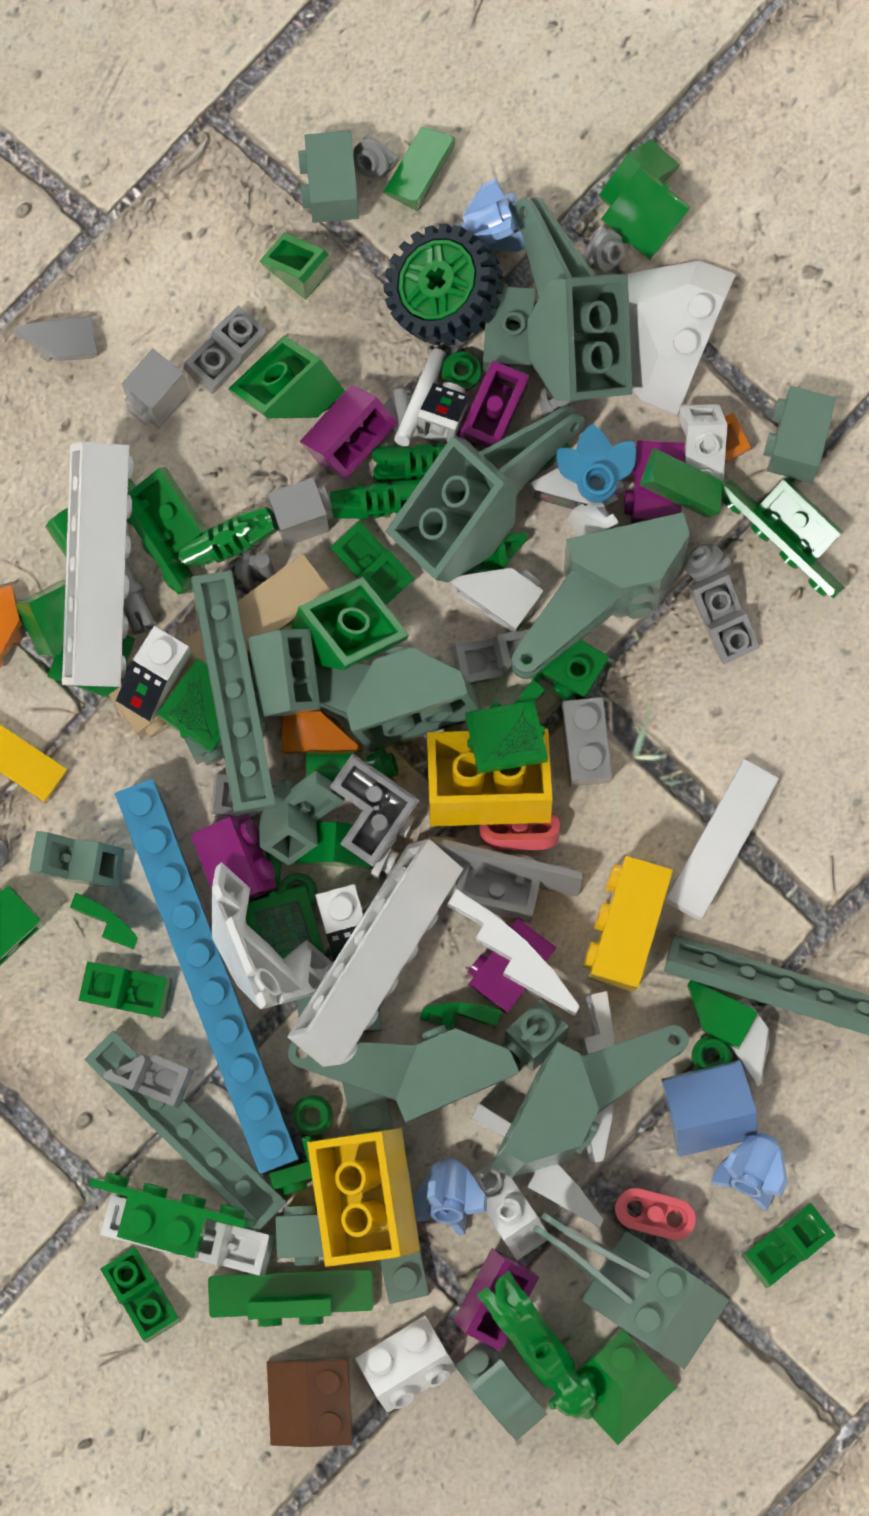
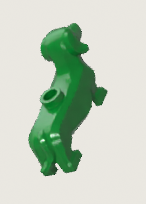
[477,1271,596,1420]

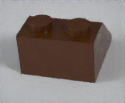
[267,1357,353,1447]

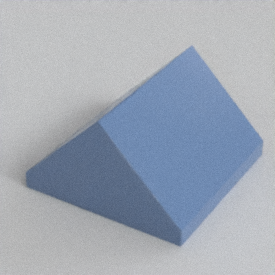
[661,1060,757,1157]

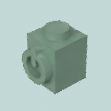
[504,998,569,1072]
[276,1205,324,1266]

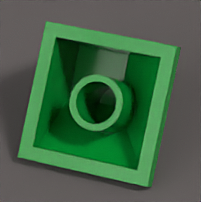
[228,335,345,418]
[291,577,409,670]
[575,1327,677,1445]

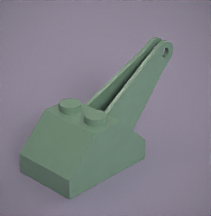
[515,197,633,401]
[385,404,585,583]
[512,512,690,679]
[315,647,482,752]
[287,1025,519,1123]
[490,1025,689,1178]
[533,1212,729,1370]

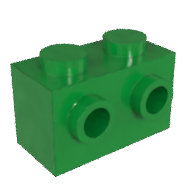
[522,640,609,701]

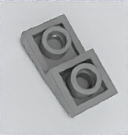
[183,305,268,394]
[689,571,759,664]

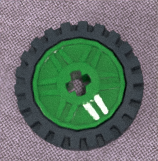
[384,224,504,346]

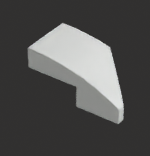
[567,502,619,536]
[730,997,770,1086]

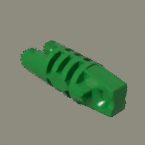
[372,443,446,481]
[330,479,422,520]
[178,507,279,567]

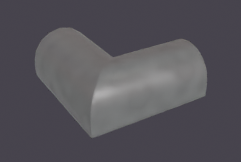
[330,753,420,867]

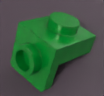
[269,1136,312,1195]

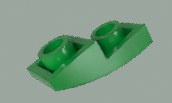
[100,1247,181,1343]

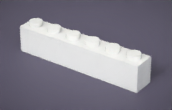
[62,442,134,687]
[287,839,463,1067]

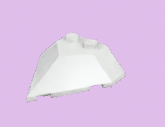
[628,260,736,417]
[212,862,333,1010]

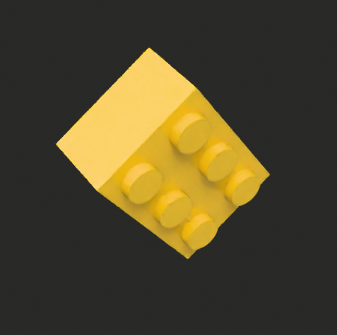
[427,729,552,826]
[582,856,673,993]
[307,1128,420,1267]

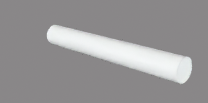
[394,348,446,446]

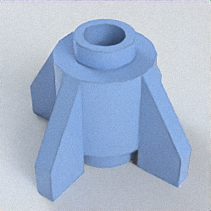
[460,178,526,252]
[711,1133,788,1210]
[412,1159,487,1235]

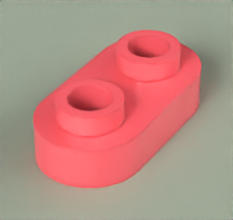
[480,813,560,850]
[614,1188,696,1240]

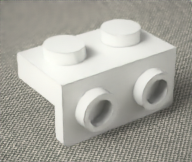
[355,1316,457,1412]

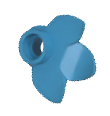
[557,424,636,503]

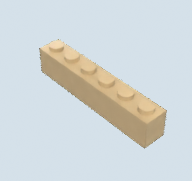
[109,554,331,739]

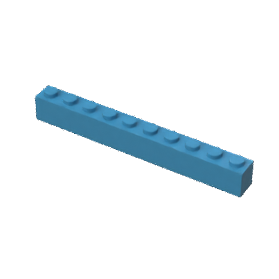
[115,779,300,1174]

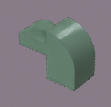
[259,771,345,866]
[29,831,125,888]
[455,1342,547,1441]

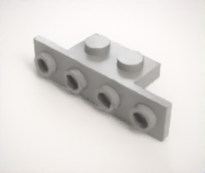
[426,836,584,923]

